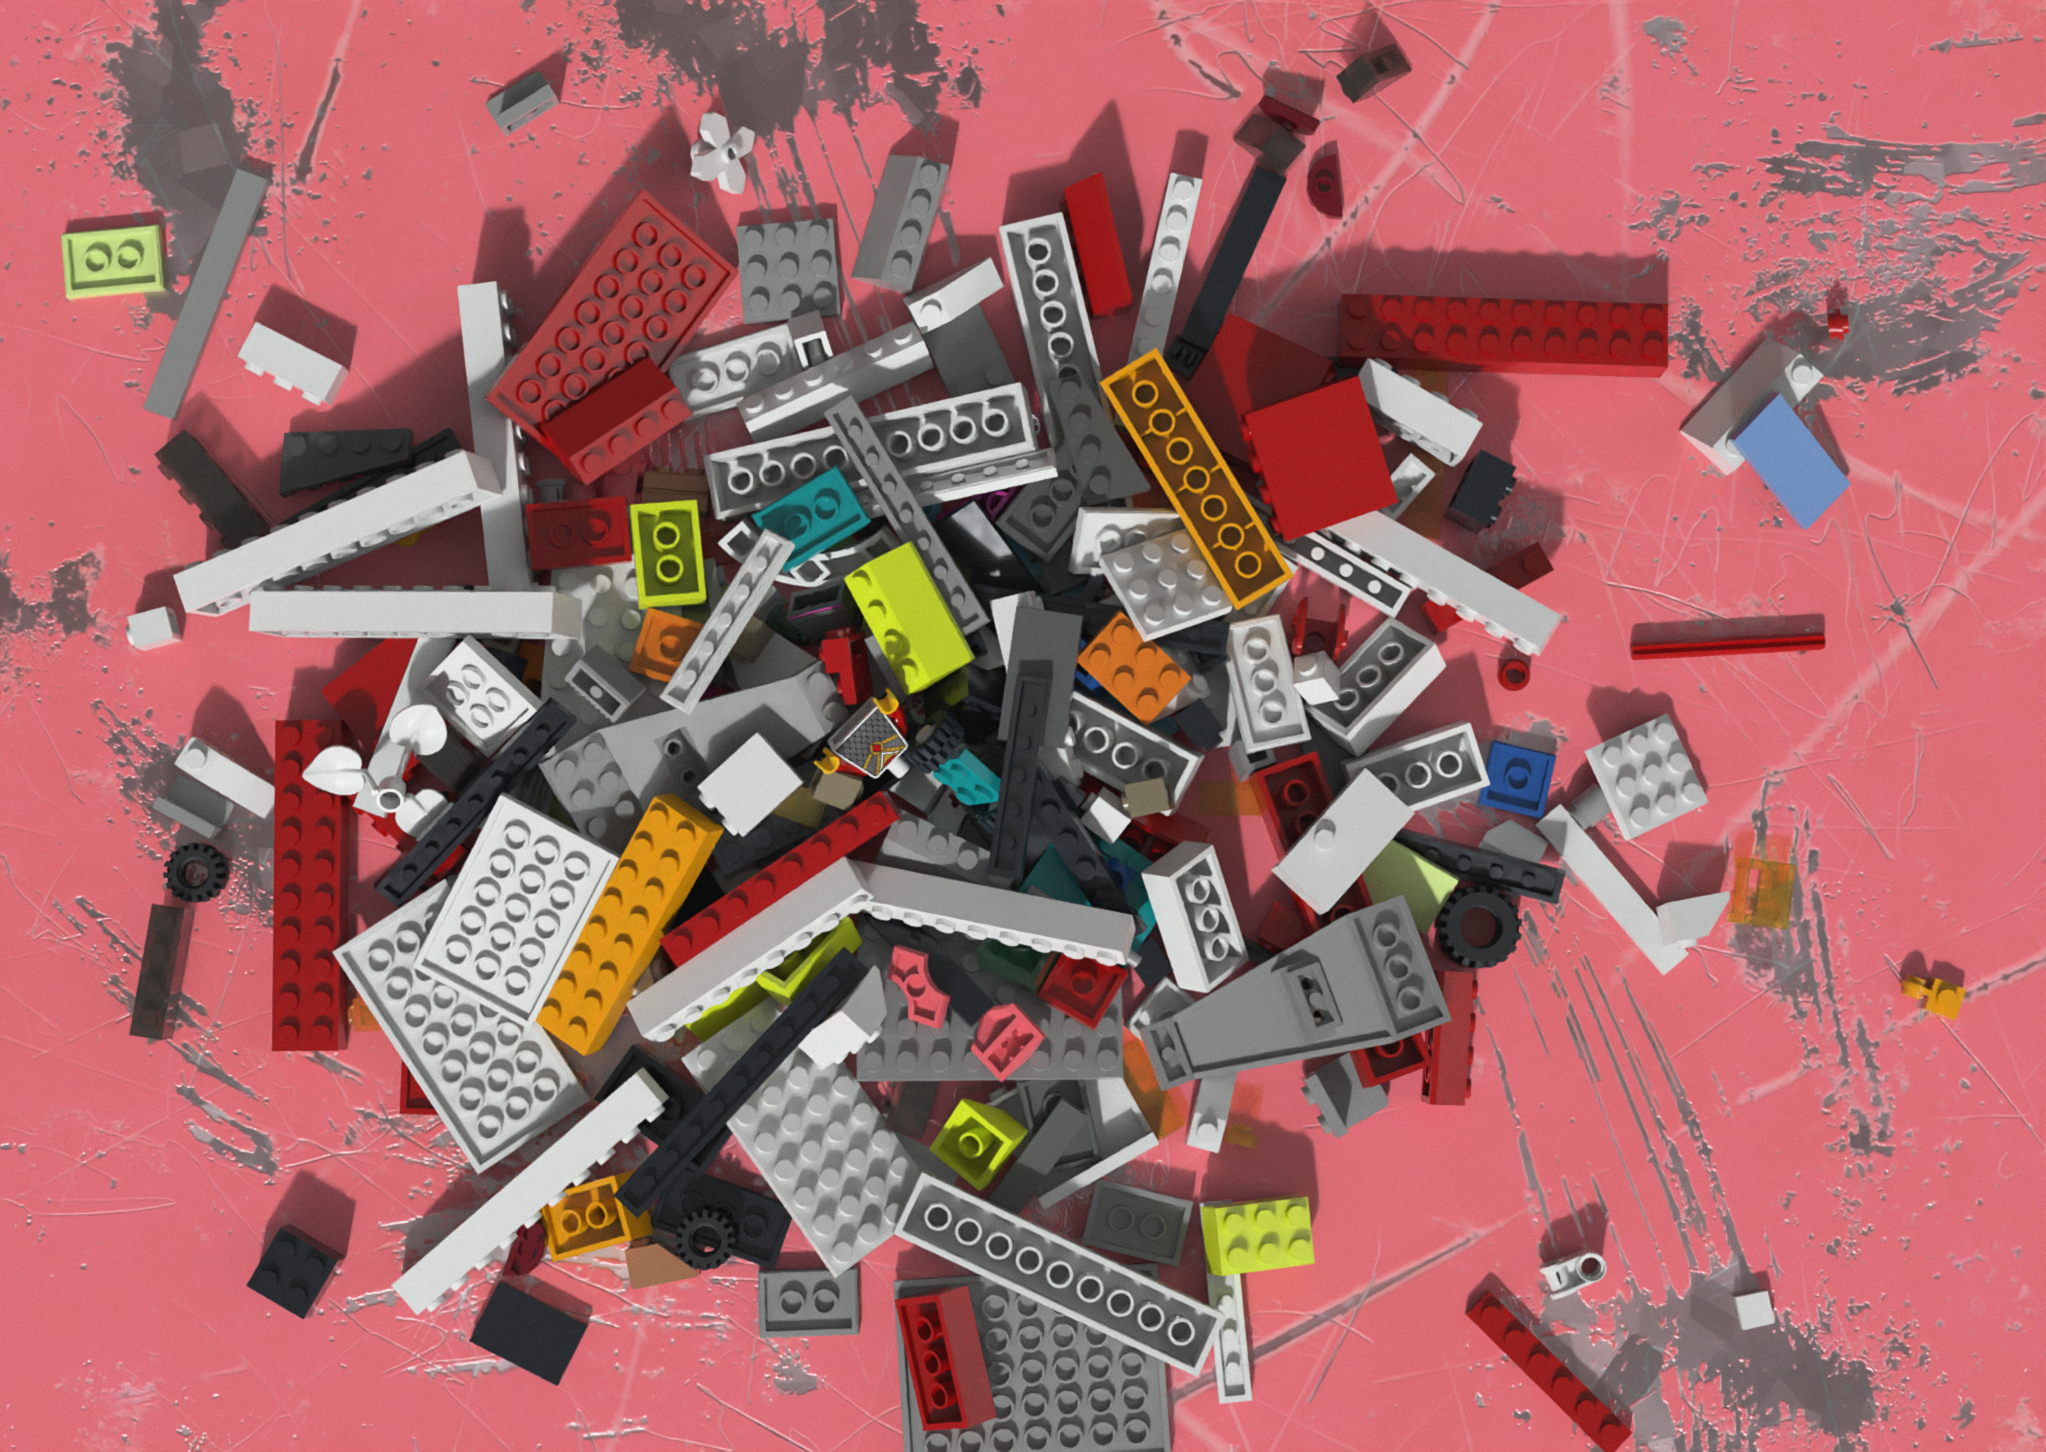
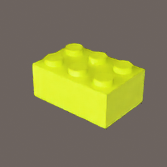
[629,500,706,610]
[1201,1195,1315,1276]

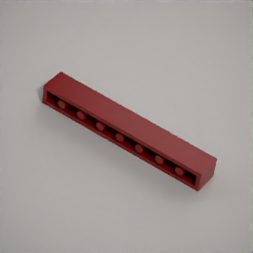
[659,789,904,968]

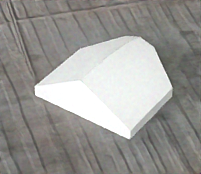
[1478,820,1548,898]

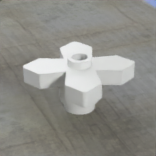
[690,112,755,194]

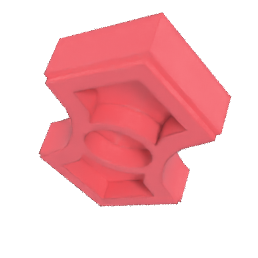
[887,944,951,1029]

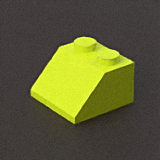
[929,1098,1028,1191]

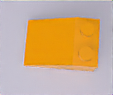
[539,1169,654,1262]

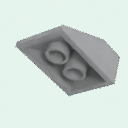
[922,303,1016,399]

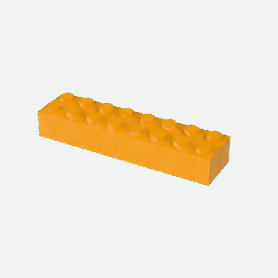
[1099,348,1294,611]
[536,793,724,1056]

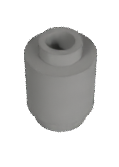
[1567,783,1611,830]

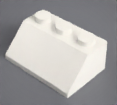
[798,965,887,1069]

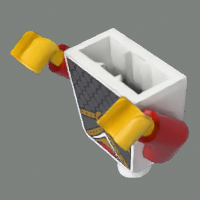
[814,688,911,779]

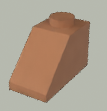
[625,1237,701,1290]

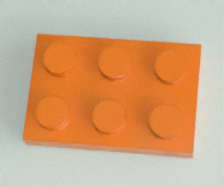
[1077,610,1191,727]

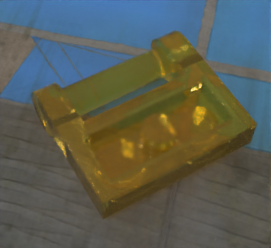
[1727,857,1796,930]

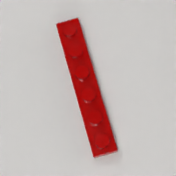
[1465,1290,1632,1452]

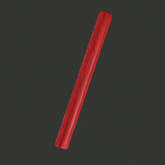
[1630,632,1826,660]

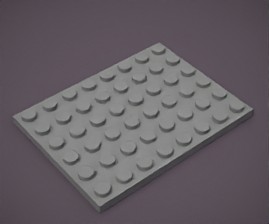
[857,883,1123,1082]
[893,1262,1171,1452]

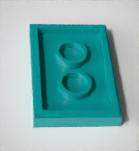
[751,465,872,573]

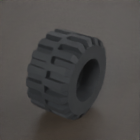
[1434,886,1522,968]

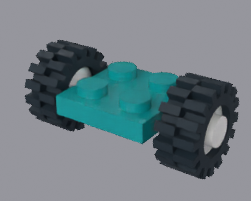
[903,710,1001,835]

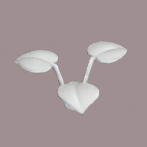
[302,703,449,837]

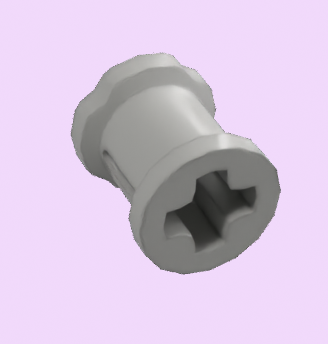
[536,479,566,503]

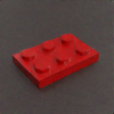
[525,496,632,572]

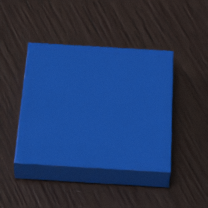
[1477,740,1557,819]

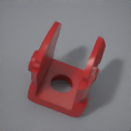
[1288,597,1349,665]

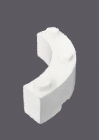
[718,516,903,587]

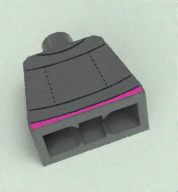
[787,579,864,647]

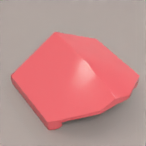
[971,1003,1046,1082]

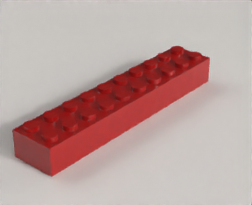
[1337,293,1668,378]
[272,720,350,1051]
[1248,751,1433,1089]

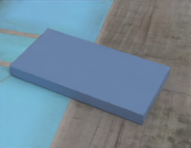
[1729,392,1851,530]

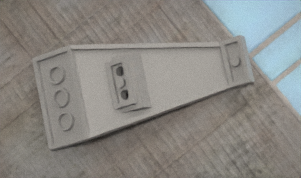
[538,660,851,855]
[1138,894,1452,1092]

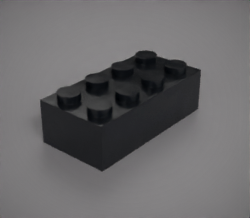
[702,758,844,881]
[594,1043,733,1177]

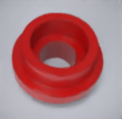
[1827,308,1850,341]
[1497,659,1530,691]

